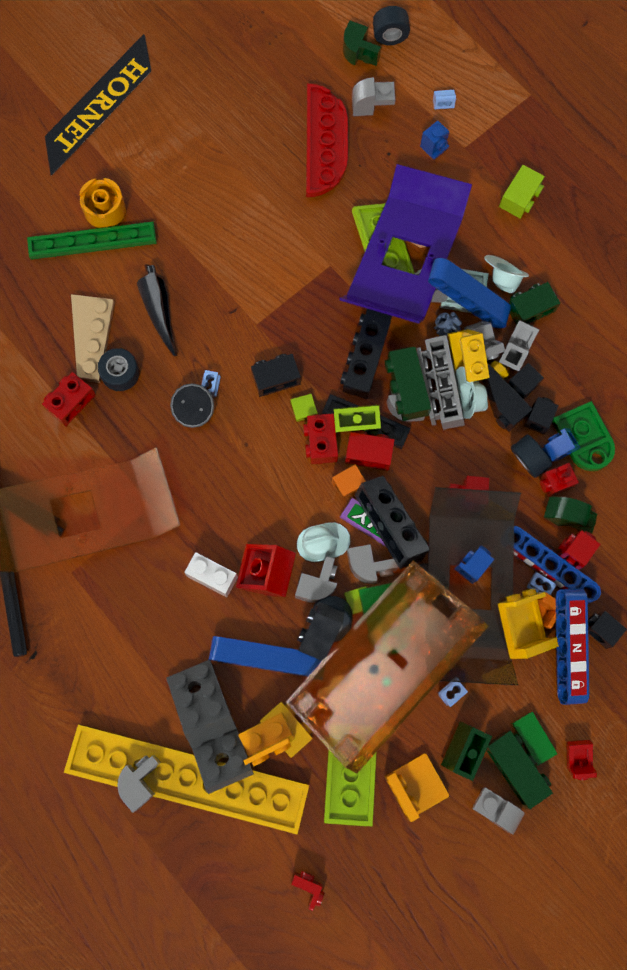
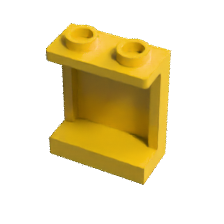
[447,329,490,382]
[497,589,559,659]

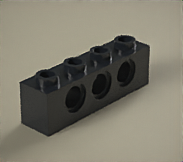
[340,309,392,399]
[355,476,430,569]

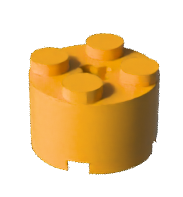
[79,178,126,228]

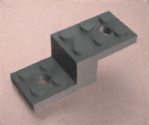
[166,660,254,794]

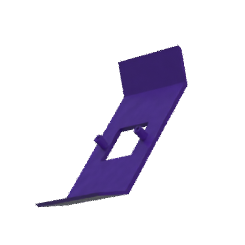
[339,164,472,324]

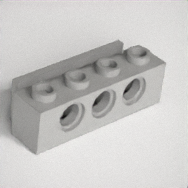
[416,335,465,430]

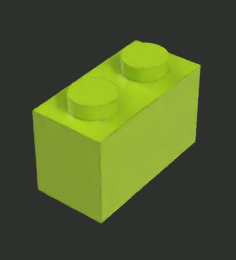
[499,165,545,219]
[334,405,381,432]

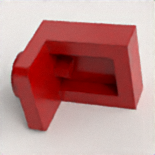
[567,740,597,780]
[291,871,325,911]

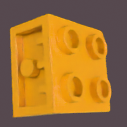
[238,712,295,767]
[384,754,449,822]

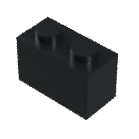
[251,353,301,397]
[297,602,345,662]

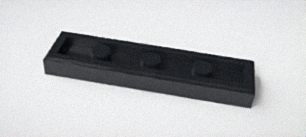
[322,394,411,449]

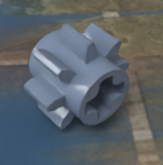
[434,312,462,337]

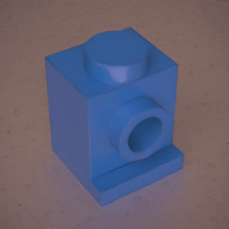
[420,121,449,160]
[542,428,581,461]
[455,546,495,584]

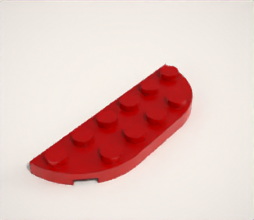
[306,83,348,197]

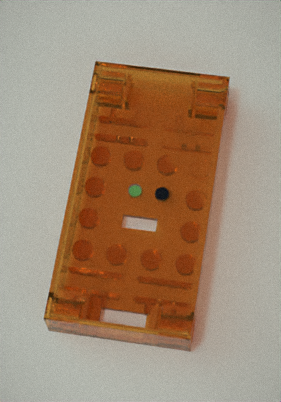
[286,560,489,773]

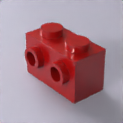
[42,372,96,427]
[303,414,338,464]
[345,430,395,471]
[558,530,601,570]

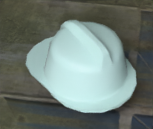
[484,255,529,293]
[455,366,488,419]
[297,522,350,562]

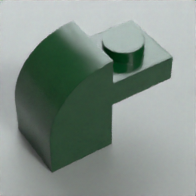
[343,20,381,66]
[544,497,598,534]

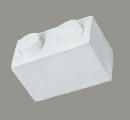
[184,552,238,597]

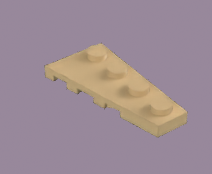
[71,294,115,383]

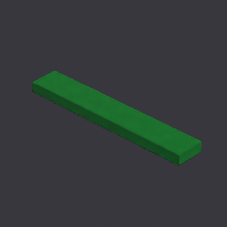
[27,221,157,260]

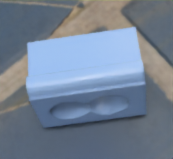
[433,90,456,110]
[201,370,221,397]
[527,572,557,595]
[438,677,468,707]

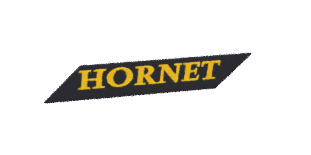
[45,34,151,176]

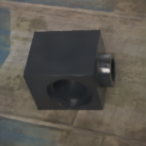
[508,363,544,400]
[524,397,559,435]
[588,611,627,649]

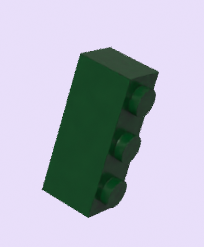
[385,347,431,421]
[486,731,553,810]

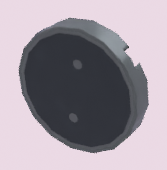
[170,383,215,428]

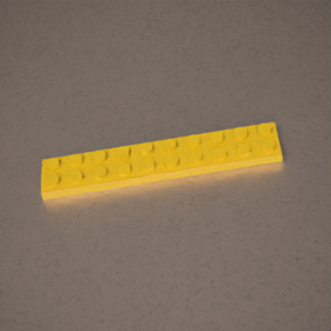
[64,725,309,834]

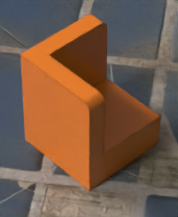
[332,464,366,497]
[537,592,556,629]

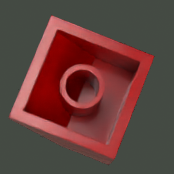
[235,544,296,597]

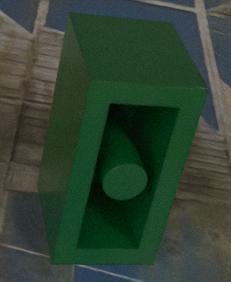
[509,282,560,325]
[441,721,492,781]

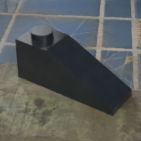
[482,363,532,432]

